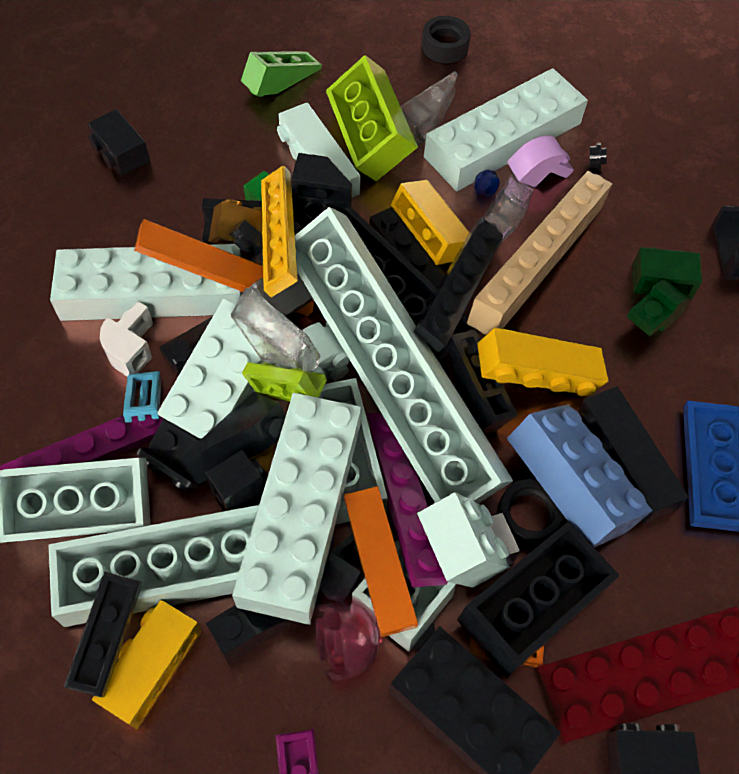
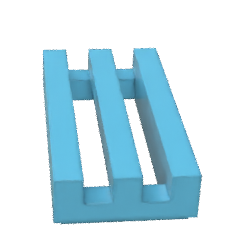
[123,371,162,423]

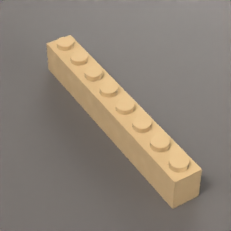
[467,171,612,335]

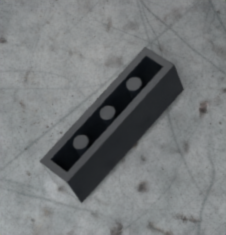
[578,386,689,524]

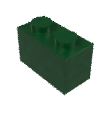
[632,247,702,299]

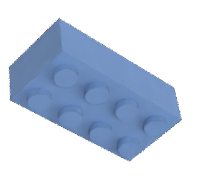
[507,404,653,547]

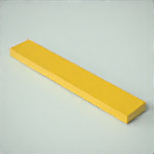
[261,166,298,298]

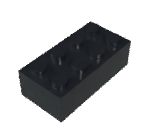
[457,521,620,678]
[389,626,561,774]

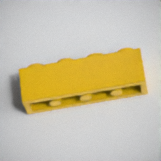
[477,327,609,396]

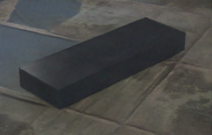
[64,571,143,698]

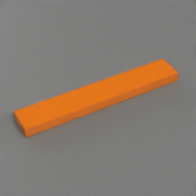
[134,219,314,316]

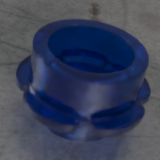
[474,169,500,197]

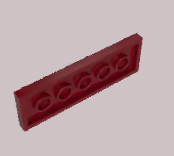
[536,606,739,744]

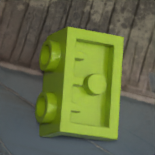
[242,362,327,402]

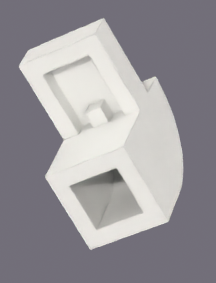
[100,301,153,377]

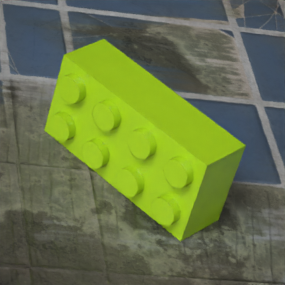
[326,55,418,181]

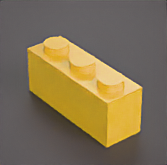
[391,180,469,265]
[91,600,202,730]

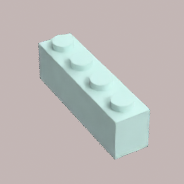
[277,102,360,198]

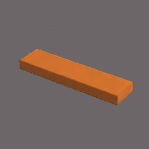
[344,486,418,637]

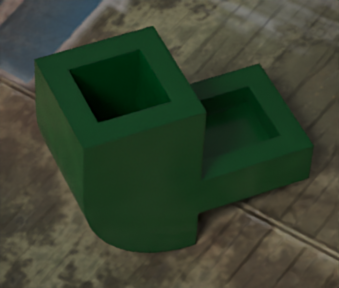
[627,280,689,336]

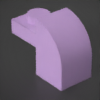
[507,135,574,187]

